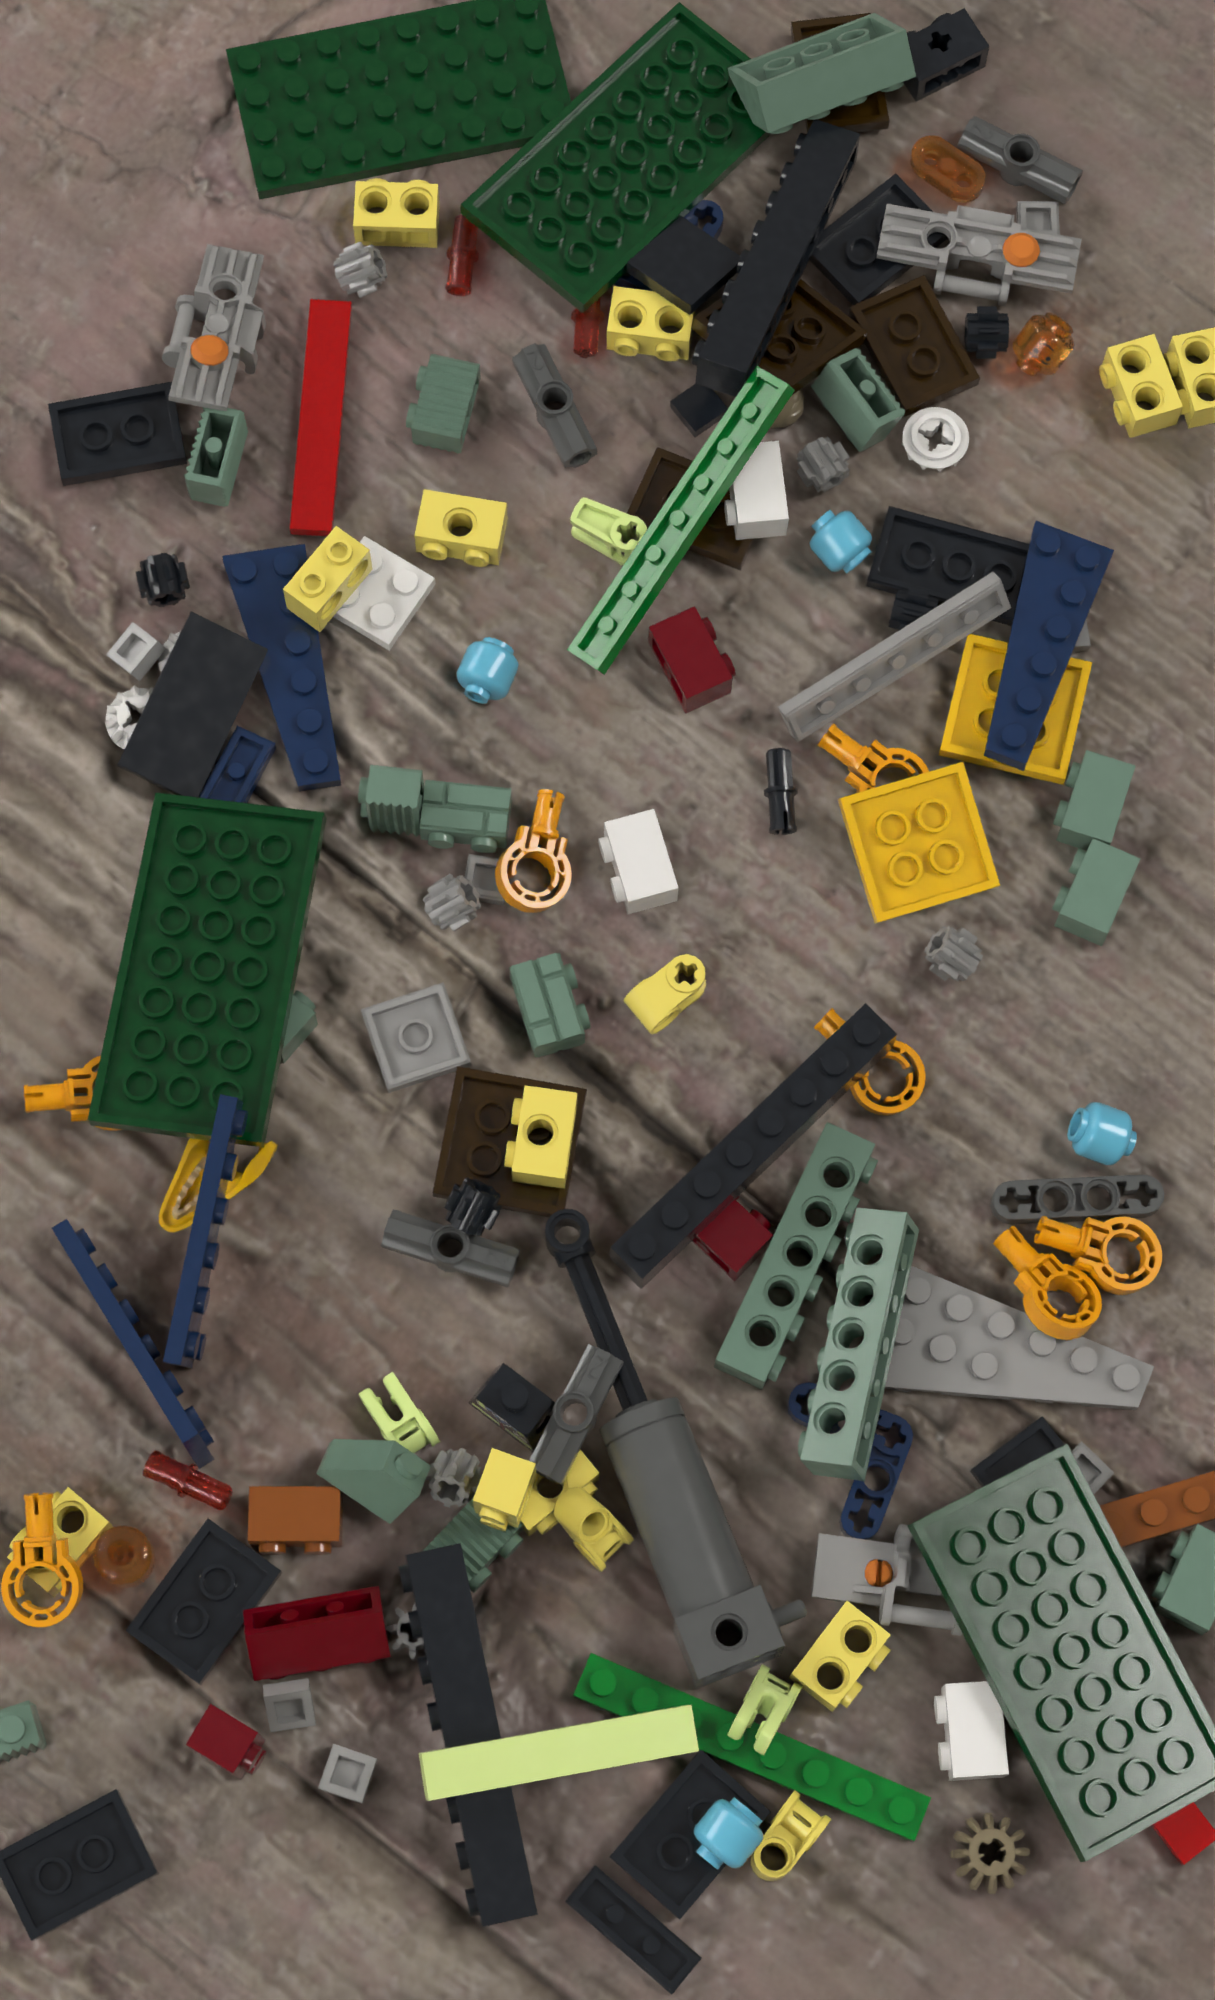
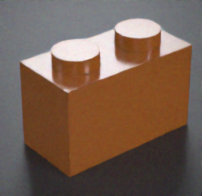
[248,1486,343,1555]

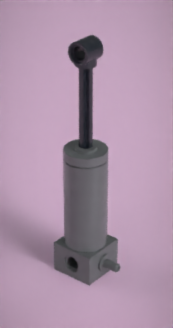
[545,1208,807,1689]

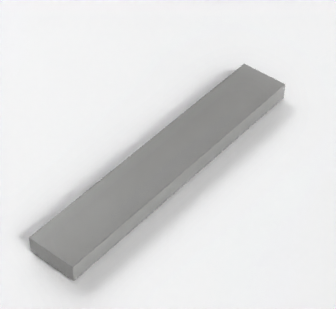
[778,572,1011,743]

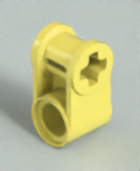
[623,954,706,1035]
[554,1487,634,1572]
[750,1790,831,1882]

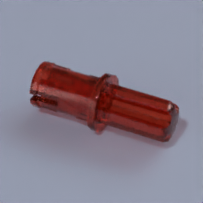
[445,214,479,296]
[571,297,604,358]
[143,1450,233,1510]

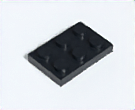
[810,173,948,305]
[48,382,187,486]
[126,1518,282,1685]
[610,1750,771,1920]
[0,1789,159,1941]

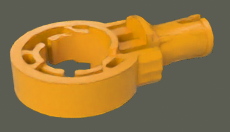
[817,723,929,793]
[495,789,572,913]
[814,1008,926,1116]
[23,1055,122,1131]
[1034,1216,1162,1295]
[993,1225,1102,1340]
[1,1492,83,1627]

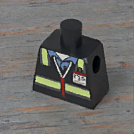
[469,1363,555,1453]

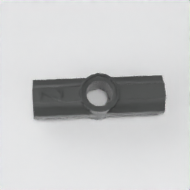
[957,116,1083,204]
[512,343,597,468]
[381,1209,520,1288]
[529,1344,624,1485]

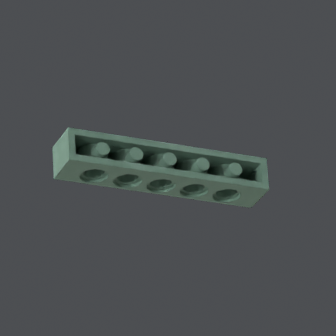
[714,1122,878,1390]
[798,1208,919,1481]

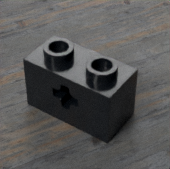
[903,8,989,102]

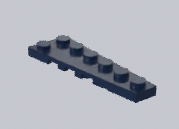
[984,521,1114,771]
[222,544,341,792]
[163,1094,248,1368]
[52,1219,215,1469]

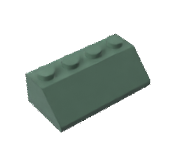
[727,13,916,134]

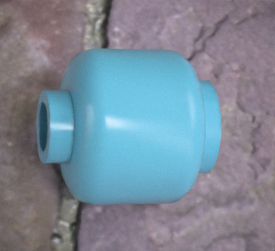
[810,510,872,574]
[457,637,518,704]
[1067,1102,1137,1165]
[694,1797,763,1870]

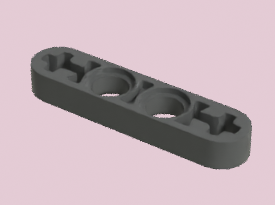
[990,1175,1165,1224]

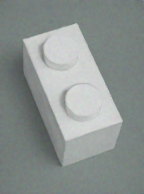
[725,441,789,540]
[598,809,678,914]
[934,1681,1009,1781]

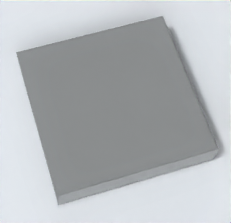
[361,982,471,1093]

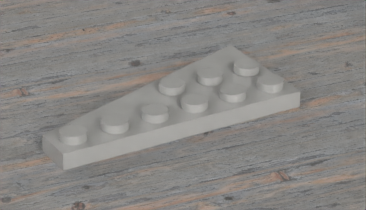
[885,1266,1154,1410]

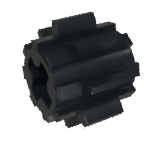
[964,306,1009,359]
[136,553,190,607]
[888,585,938,631]
[444,1178,502,1236]

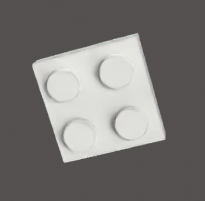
[333,536,436,651]

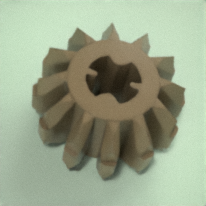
[950,1813,1030,1894]

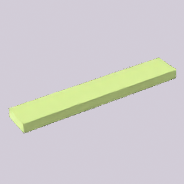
[419,1705,699,1801]

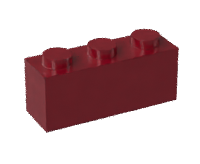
[243,1586,391,1681]

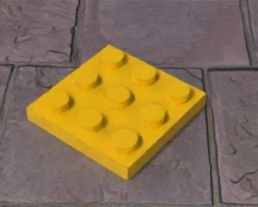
[939,634,1092,785]
[838,762,1000,923]

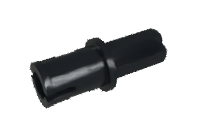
[764,748,798,835]

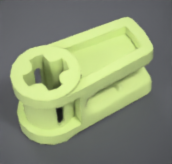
[570,497,647,565]
[358,1372,440,1453]
[727,1664,803,1756]

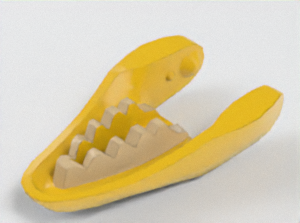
[159,1138,278,1233]

